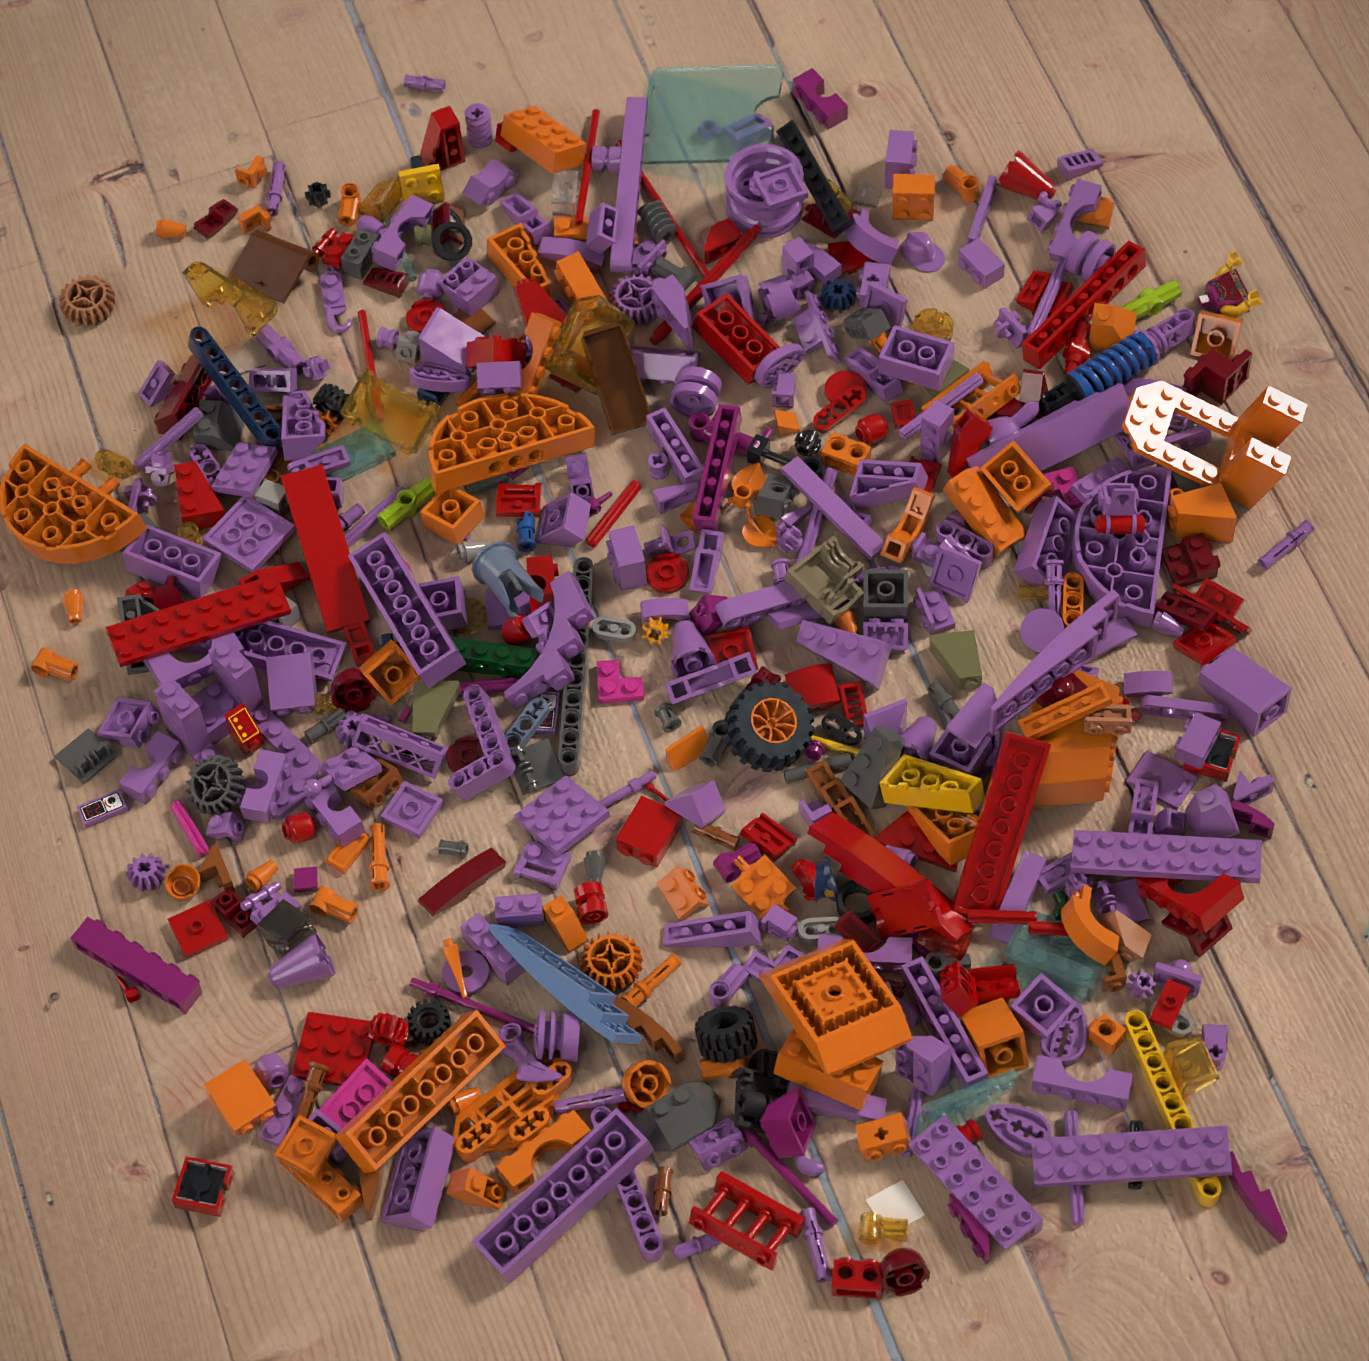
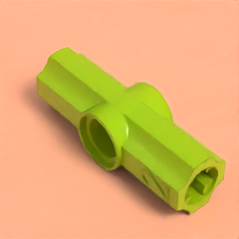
[1121,280,1182,320]
[377,477,436,530]

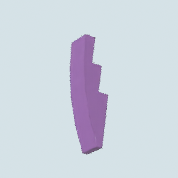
[1128,778,1159,834]
[989,851,1047,946]
[786,1082,887,1121]

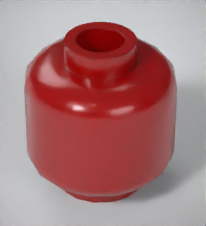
[855,414,888,445]
[501,614,532,646]
[282,812,318,844]

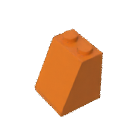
[1166,483,1237,543]
[959,997,1029,1081]
[204,1059,277,1137]

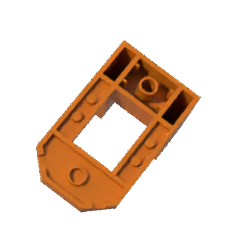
[1122,381,1307,509]

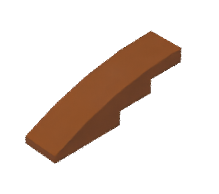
[804,759,876,837]
[613,996,684,1065]
[358,1163,384,1220]

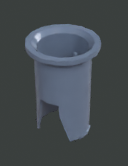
[471,541,544,618]

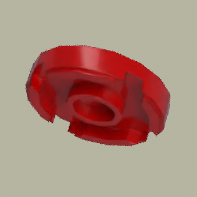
[406,299,447,334]
[825,371,867,409]
[646,553,689,593]

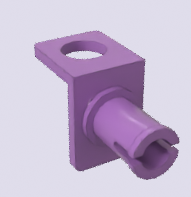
[644,525,696,556]

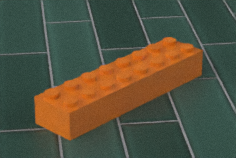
[334,1010,506,1173]

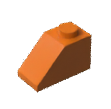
[542,895,589,953]

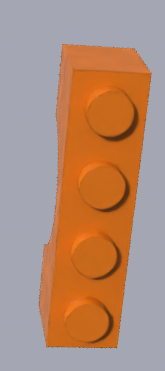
[502,313,562,396]
[496,1110,591,1196]

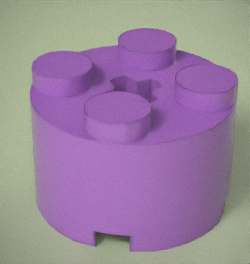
[758,275,801,323]

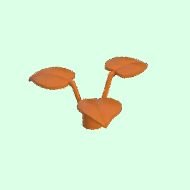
[679,462,778,547]

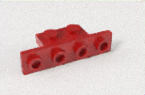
[1172,577,1252,634]

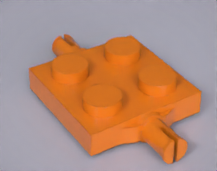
[730,854,796,920]

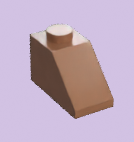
[1101,910,1152,963]

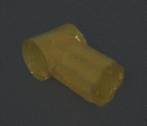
[859,1212,908,1244]

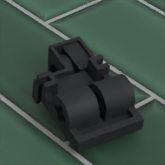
[732,1049,786,1134]

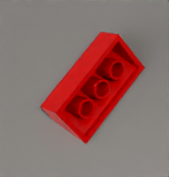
[692,293,780,385]

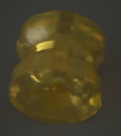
[177,522,201,545]
[315,691,336,715]

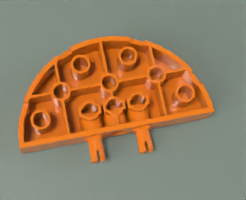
[0,443,148,564]

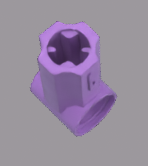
[710,963,749,1008]

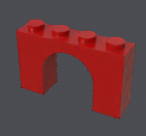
[1135,873,1245,933]

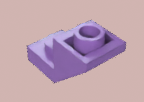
[565,453,594,501]

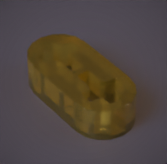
[94,449,133,479]

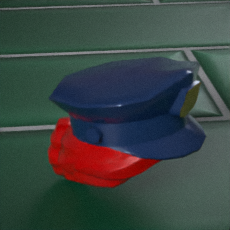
[791,857,838,902]

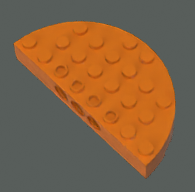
[429,393,595,494]

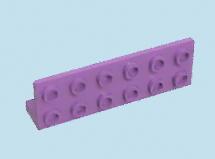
[909,1115,1043,1250]

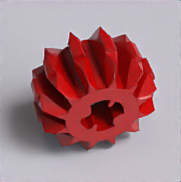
[368,1012,409,1048]

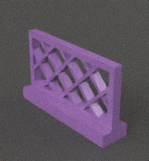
[1112,413,1211,471]

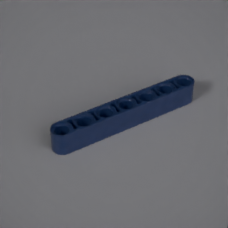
[188,326,282,448]

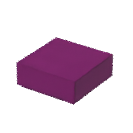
[294,866,318,893]

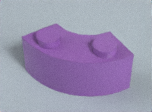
[462,159,519,206]

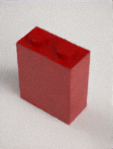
[616,795,683,868]

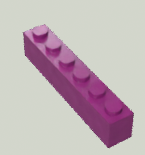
[693,404,742,531]
[71,916,203,1014]

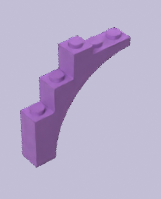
[504,571,595,709]

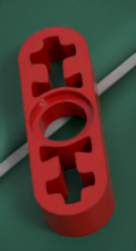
[813,386,866,433]

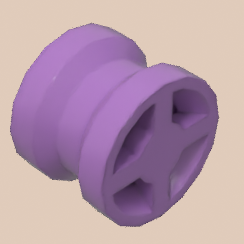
[376,326,399,350]

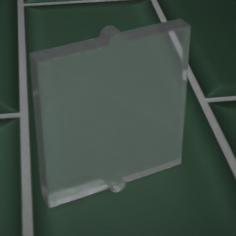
[223,337,268,375]

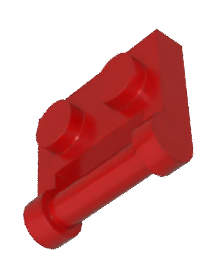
[496,482,542,517]

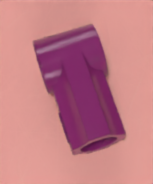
[713,842,762,883]

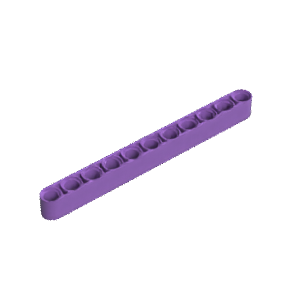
[610,97,648,273]

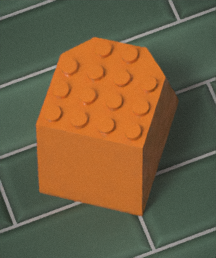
[1031,670,1123,808]

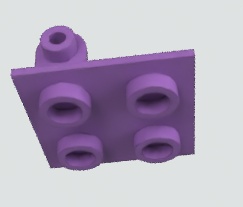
[1091,878,1149,924]

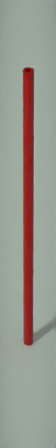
[616,140,709,278]

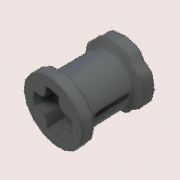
[654,702,682,732]

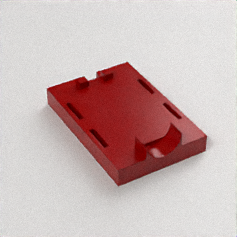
[867,879,945,940]

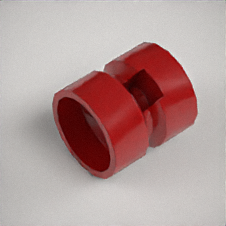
[573,881,609,924]
[381,1044,419,1077]

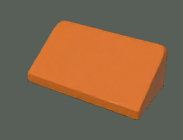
[665,726,708,771]

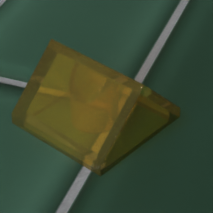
[358,175,403,223]
[1162,1036,1219,1099]

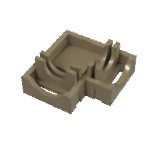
[784,536,864,625]

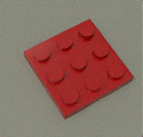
[291,1012,374,1086]

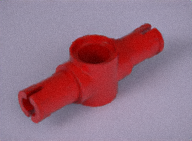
[1063,321,1091,374]

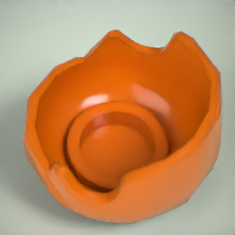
[165,864,200,901]

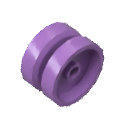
[1066,231,1116,282]
[670,366,722,417]

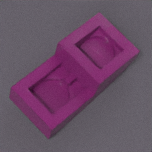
[1231,800,1275,839]

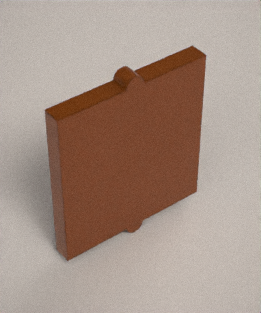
[452,308,496,335]

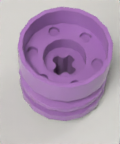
[533,1010,580,1062]

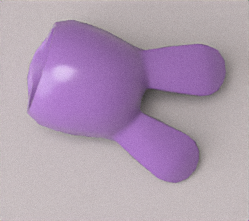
[985,401,1039,446]

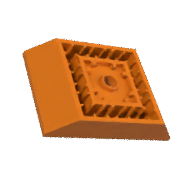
[759,939,913,1077]

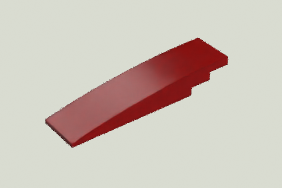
[281,464,370,634]
[807,812,977,943]

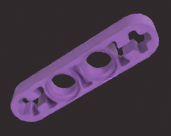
[1140,695,1230,724]

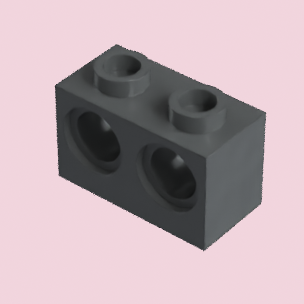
[341,228,379,280]
[843,307,891,340]

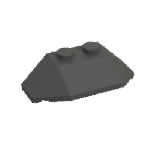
[117,594,171,675]
[633,1082,721,1152]

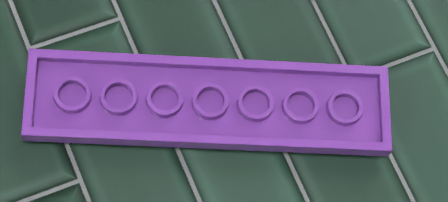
[1071,830,1262,884]
[1031,1126,1232,1188]

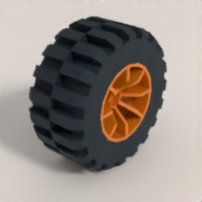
[723,681,815,772]

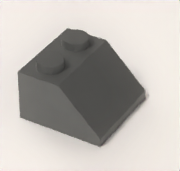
[193,399,244,451]

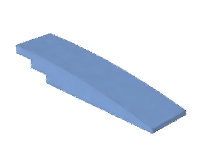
[488,924,642,1044]

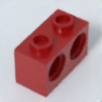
[939,961,978,1017]
[832,1257,882,1300]

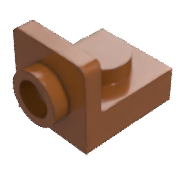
[1102,952,1127,992]

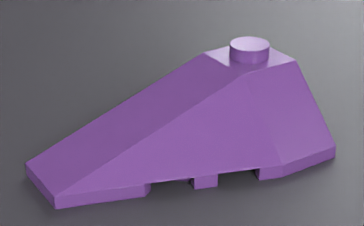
[281,390,325,461]

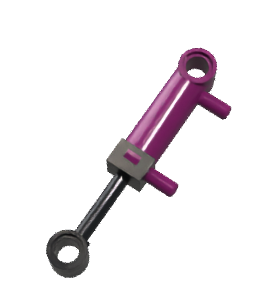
[689,412,823,480]

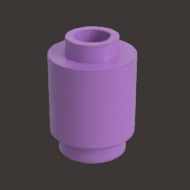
[357,215,387,240]

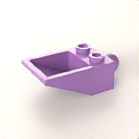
[651,274,695,352]

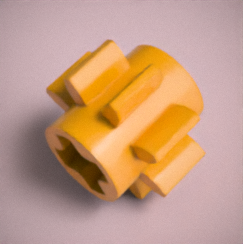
[642,617,669,645]

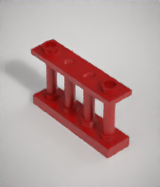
[689,1170,805,1271]

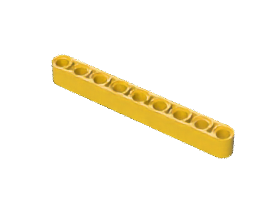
[1124,1010,1221,1208]

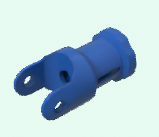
[516,511,536,552]

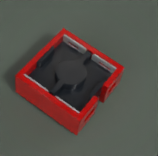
[1183,729,1241,782]
[171,1156,235,1217]

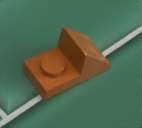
[198,844,235,892]

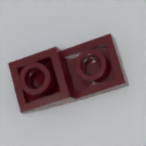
[211,887,257,938]

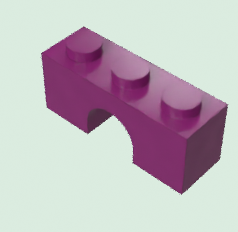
[792,68,848,130]

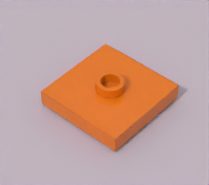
[273,1115,338,1179]

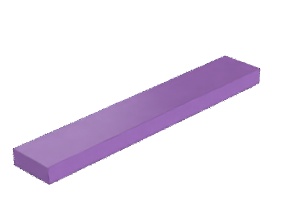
[781,456,885,560]

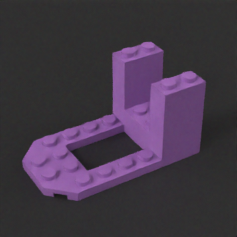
[154,638,320,819]

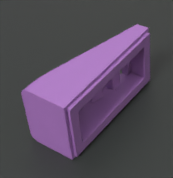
[1057,149,1103,181]
[652,482,699,514]

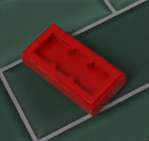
[1149,979,1190,1030]

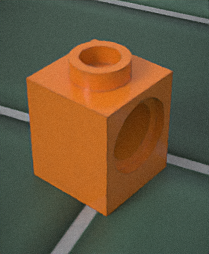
[1088,1013,1127,1056]

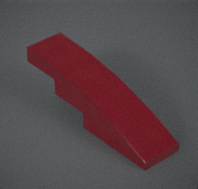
[418,847,506,917]

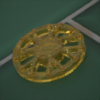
[453,598,487,634]

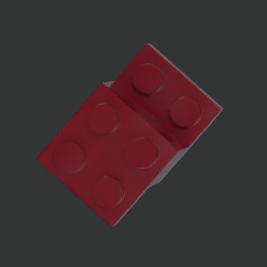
[1182,349,1253,405]

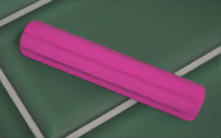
[170,800,209,857]

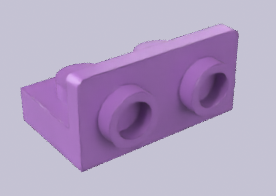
[630,237,667,277]
[913,588,956,635]
[863,618,908,650]
[688,1117,747,1172]

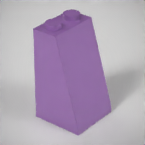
[1198,647,1292,737]

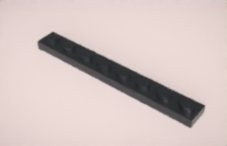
[776,119,853,236]

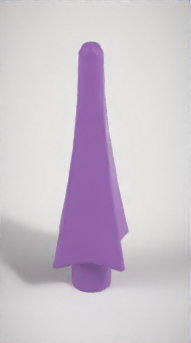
[775,503,814,532]

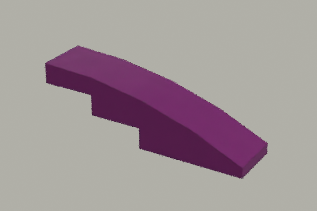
[1228,1151,1288,1244]

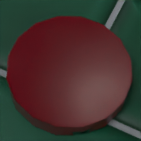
[446,736,485,773]

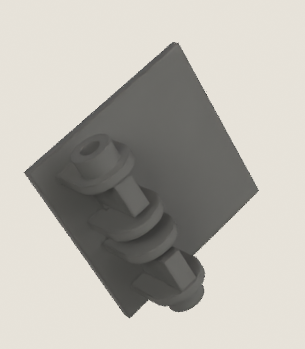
[54,728,118,784]
[511,738,564,795]

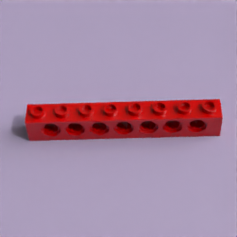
[1022,240,1146,369]

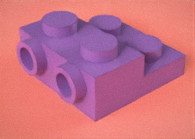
[97,697,160,748]

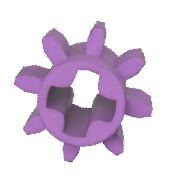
[302,355,330,381]
[776,525,803,554]
[1065,873,1094,897]
[1125,969,1157,1001]

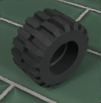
[694,1006,758,1063]

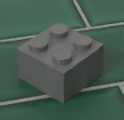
[863,570,908,622]

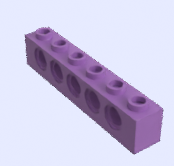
[901,956,988,1095]

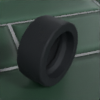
[432,221,472,261]
[837,880,876,925]

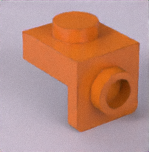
[235,155,267,188]
[237,204,272,234]

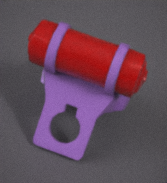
[1095,483,1146,536]

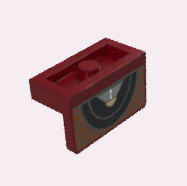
[432,202,465,246]

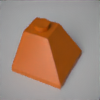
[1089,303,1137,351]

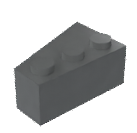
[840,725,905,810]

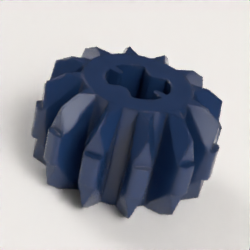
[820,278,856,314]

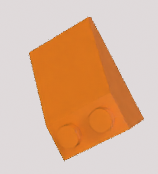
[980,440,1052,513]

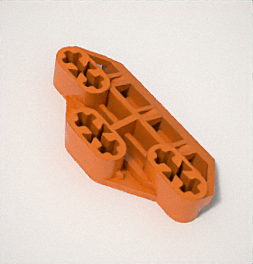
[452,1058,573,1163]

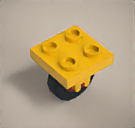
[398,155,445,203]

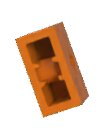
[855,1112,911,1161]

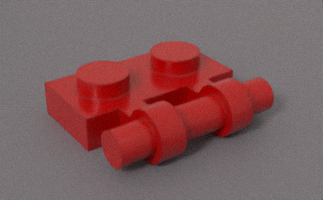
[312,228,355,269]

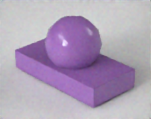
[1153,959,1203,997]

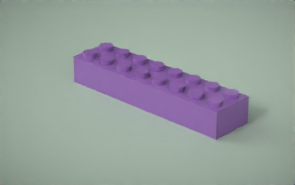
[348,532,466,688]
[471,1108,654,1284]

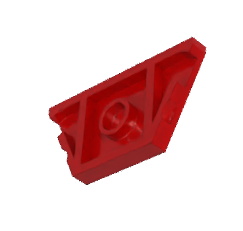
[874,810,958,872]

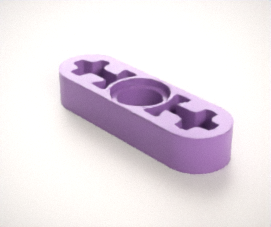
[190,444,224,496]

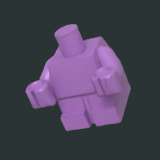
[1027,191,1062,233]

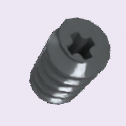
[638,200,677,245]

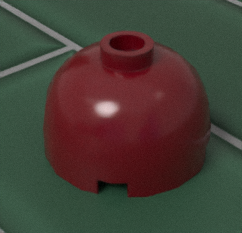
[331,668,376,713]
[879,1248,930,1296]

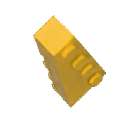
[880,754,985,813]

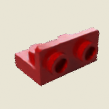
[968,964,1021,1003]

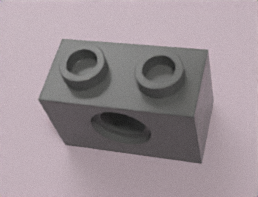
[756,473,796,519]

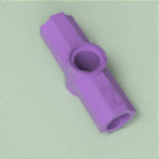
[254,324,307,376]

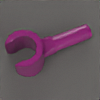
[588,491,613,515]

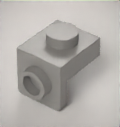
[395,331,420,364]

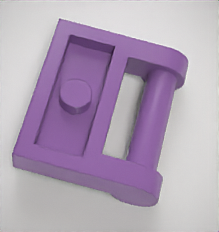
[513,840,572,890]

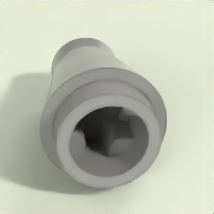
[456,540,489,563]

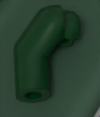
[1053,890,1068,921]

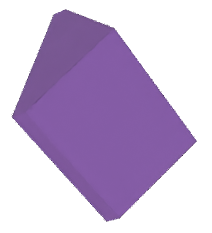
[664,780,726,828]

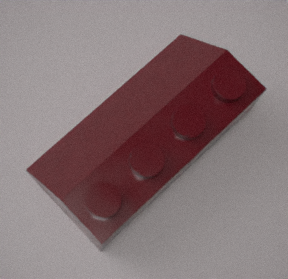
[154,355,213,440]

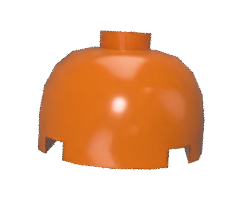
[622,1060,671,1108]

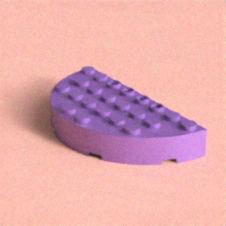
[1071,467,1172,628]

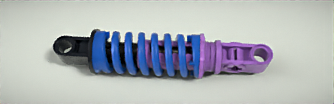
[1041,309,1196,417]

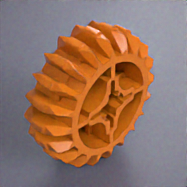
[580,931,643,993]

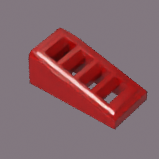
[839,681,867,727]

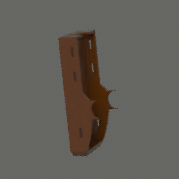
[581,322,651,436]

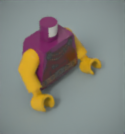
[1197,251,1262,318]

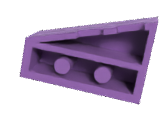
[849,459,928,510]

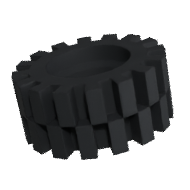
[313,383,354,422]
[407,999,451,1045]

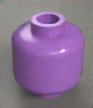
[416,269,443,299]
[254,1053,289,1089]

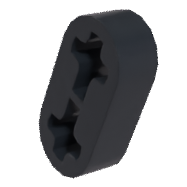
[821,713,863,745]

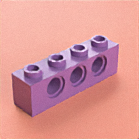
[646,407,704,487]

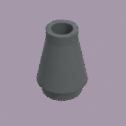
[584,850,607,884]

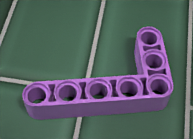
[448,684,516,800]

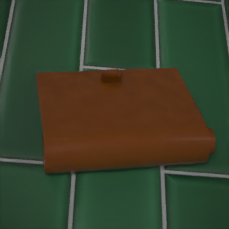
[226,230,319,304]

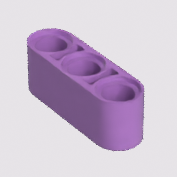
[936,520,993,569]

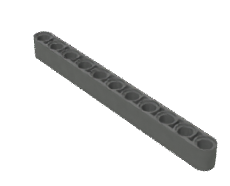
[558,557,595,776]

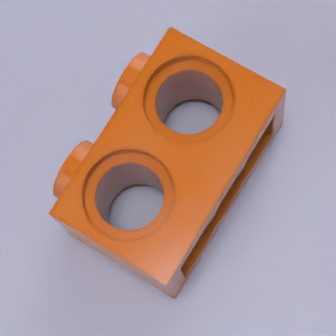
[821,432,871,476]

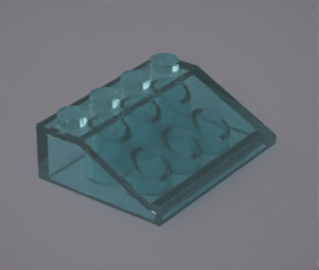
[1002,908,1106,1001]

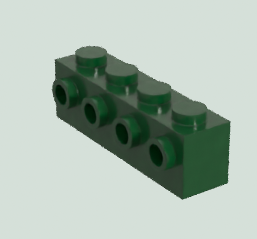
[451,637,539,679]

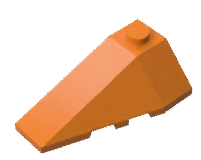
[554,214,638,248]
[904,805,979,865]

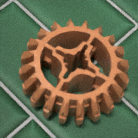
[59,274,116,327]

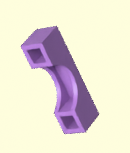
[1047,178,1102,262]
[371,195,433,271]
[665,652,757,705]
[818,934,912,975]
[1031,1055,1133,1110]

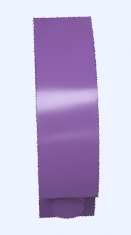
[845,207,899,265]

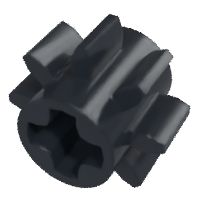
[305,182,331,208]
[794,429,821,456]

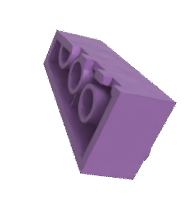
[796,620,892,690]

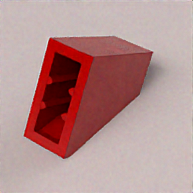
[513,278,570,328]

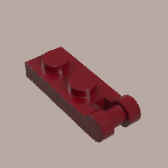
[1154,591,1218,632]

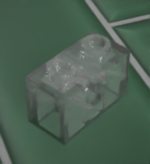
[551,170,581,216]

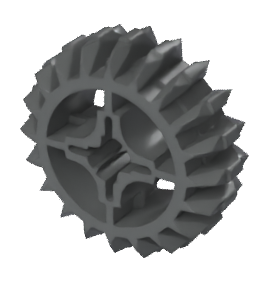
[185,754,246,816]

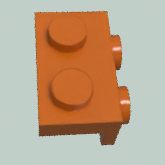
[1074,197,1115,228]
[657,866,710,920]

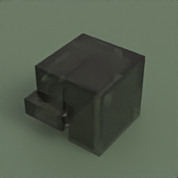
[257,899,317,960]

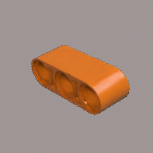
[1062,572,1084,628]

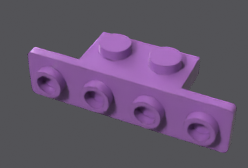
[793,290,842,364]

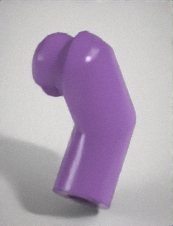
[794,1154,824,1176]

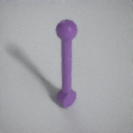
[346,711,392,723]

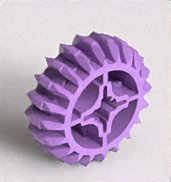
[608,273,657,326]

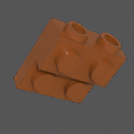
[346,753,403,810]

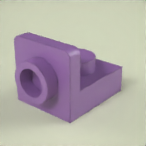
[911,532,939,568]

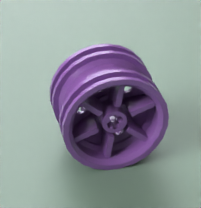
[725,144,804,238]

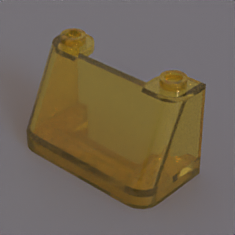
[182,261,279,337]
[545,295,636,395]
[340,368,443,455]

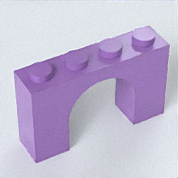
[143,632,245,688]

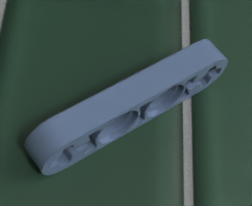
[504,698,550,752]

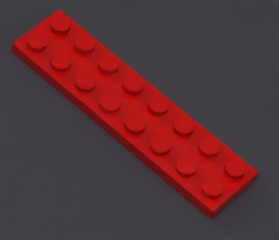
[106,574,291,668]
[952,731,1051,915]

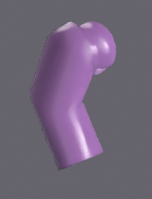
[896,997,921,1027]

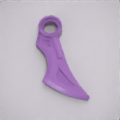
[499,1023,563,1082]

